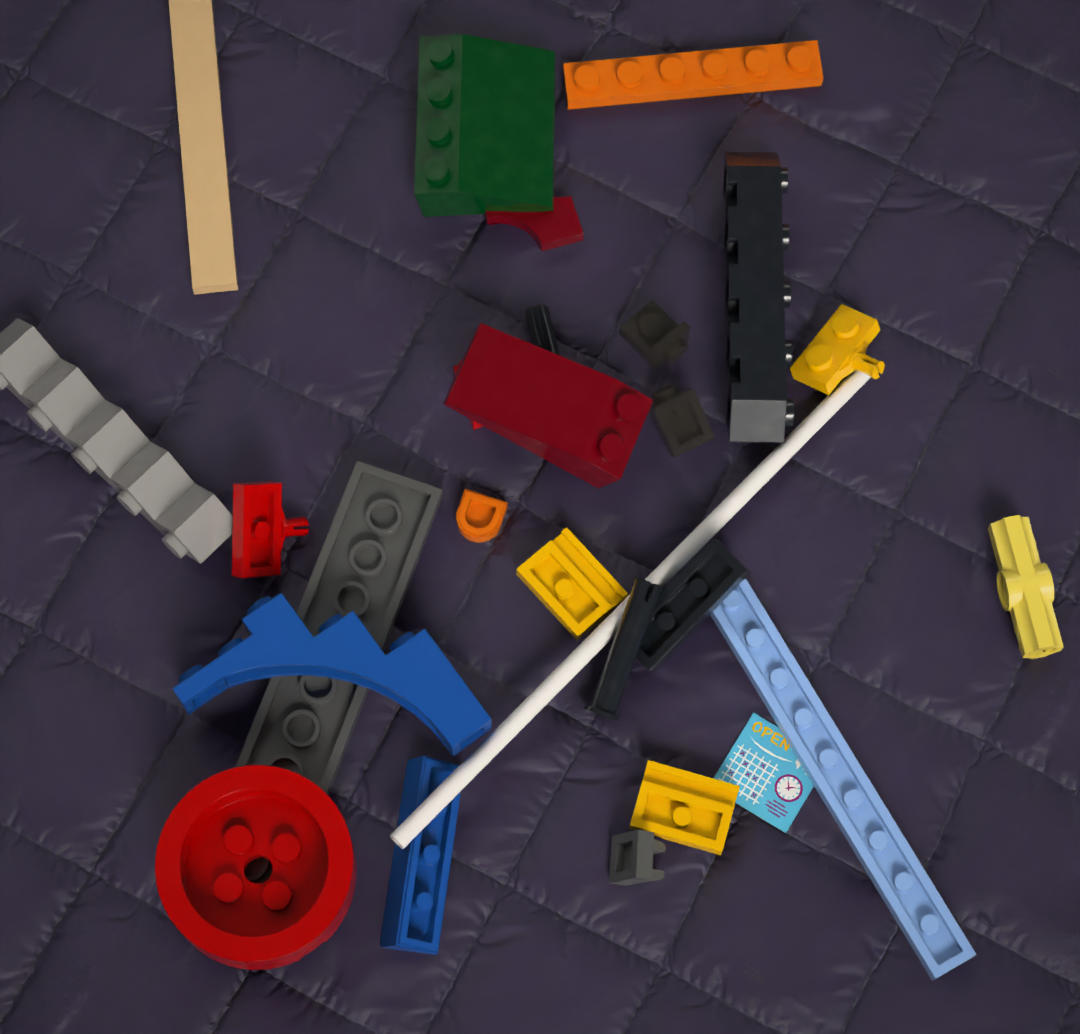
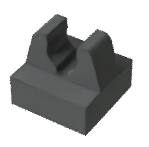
[609,830,666,886]

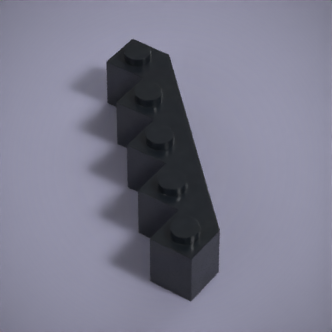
[722,152,794,442]

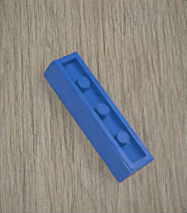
[380,756,461,955]

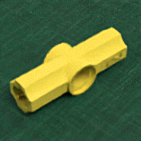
[988,515,1064,659]

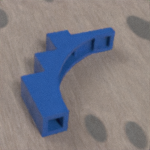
[172,593,492,757]

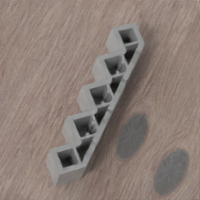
[0,318,233,564]

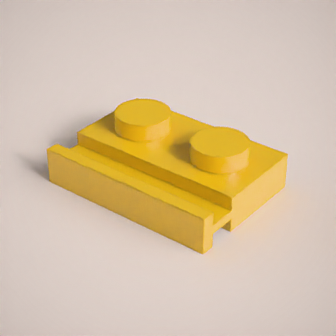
[516,527,628,641]
[629,760,740,855]

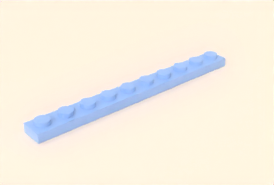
[710,578,977,981]

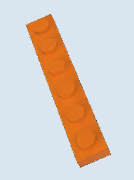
[563,40,824,110]

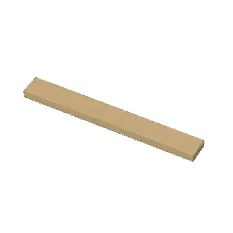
[168,0,238,295]

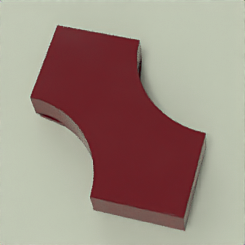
[484,196,584,251]

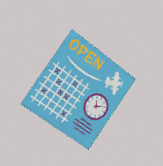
[713,712,814,833]

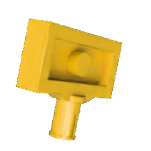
[790,304,885,395]

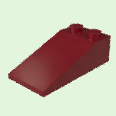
[443,323,653,488]

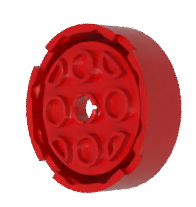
[155,765,357,970]

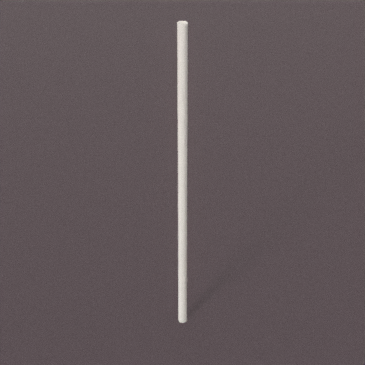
[390,370,871,849]

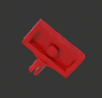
[232,481,309,578]

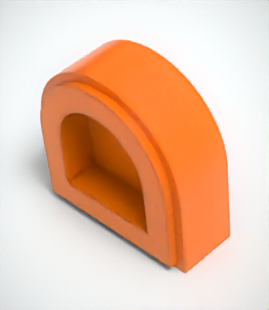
[456,489,508,543]

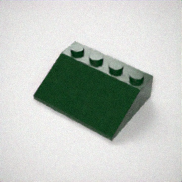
[414,34,556,217]

